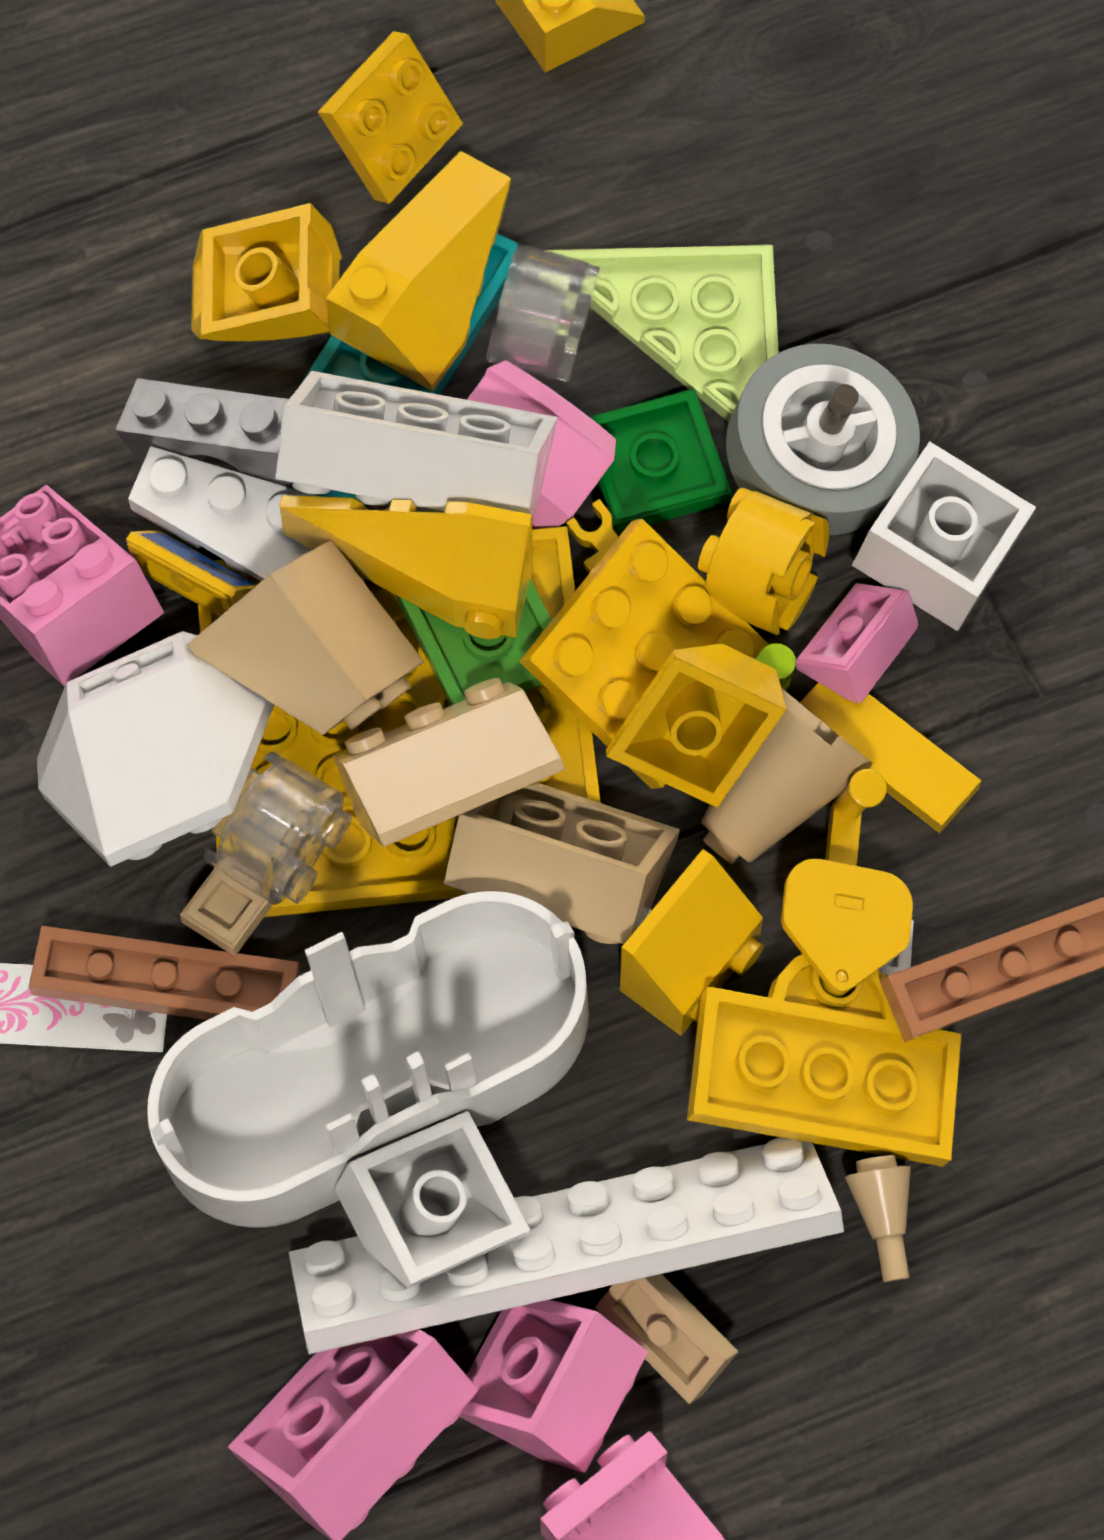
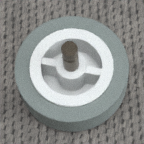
[726,344,920,536]

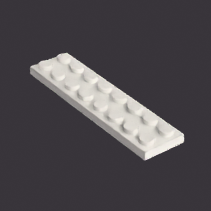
[289,1137,844,1354]

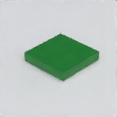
[590,389,732,534]

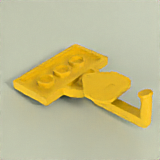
[687,769,961,1167]

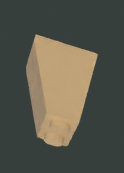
[187,540,424,735]

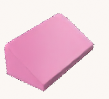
[796,583,918,703]

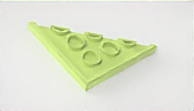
[543,245,779,422]

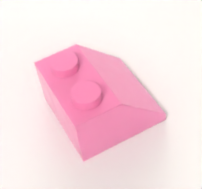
[459,1300,648,1473]

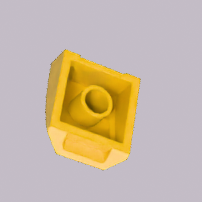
[191,203,342,341]

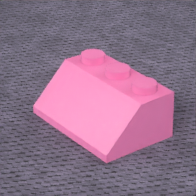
[228,1329,479,1540]

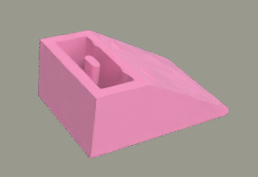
[0,485,164,686]

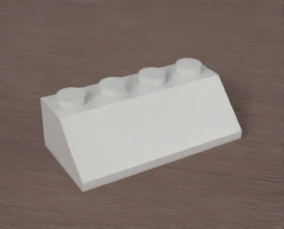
[275,371,558,517]

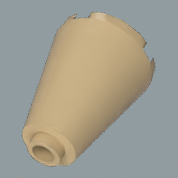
[701,688,873,864]

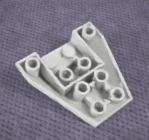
[37,631,274,867]

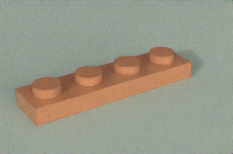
[880,897,1104,1042]
[28,926,300,1020]

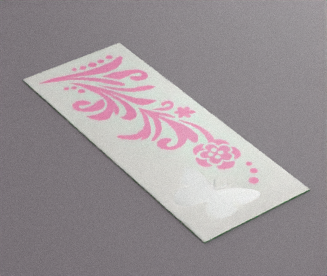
[0,963,167,1053]

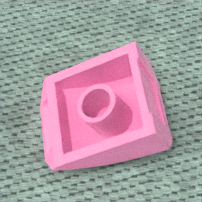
[467,360,616,530]

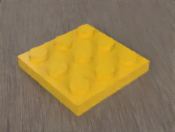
[519,519,769,789]

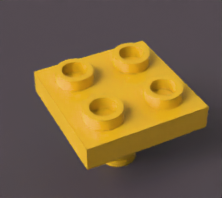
[318,31,463,204]

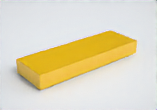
[800,682,981,834]

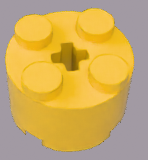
[698,487,830,635]

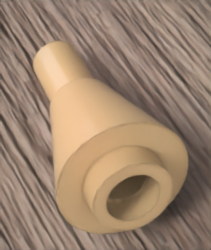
[845,1155,911,1282]

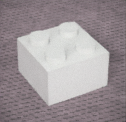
[852,441,1036,631]

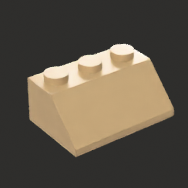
[333,678,565,847]
[444,782,680,944]

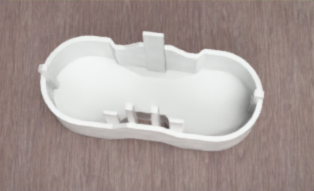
[148,891,589,1228]

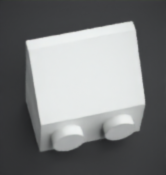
[334,1111,530,1288]

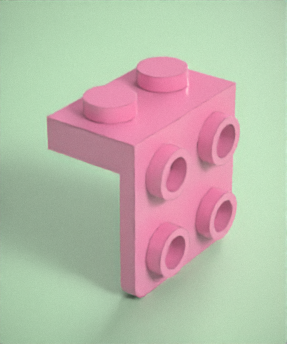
[540,1431,725,1540]

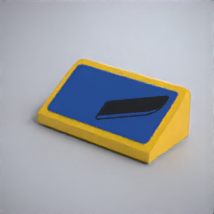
[126,530,258,616]

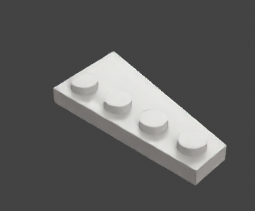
[128,446,365,582]

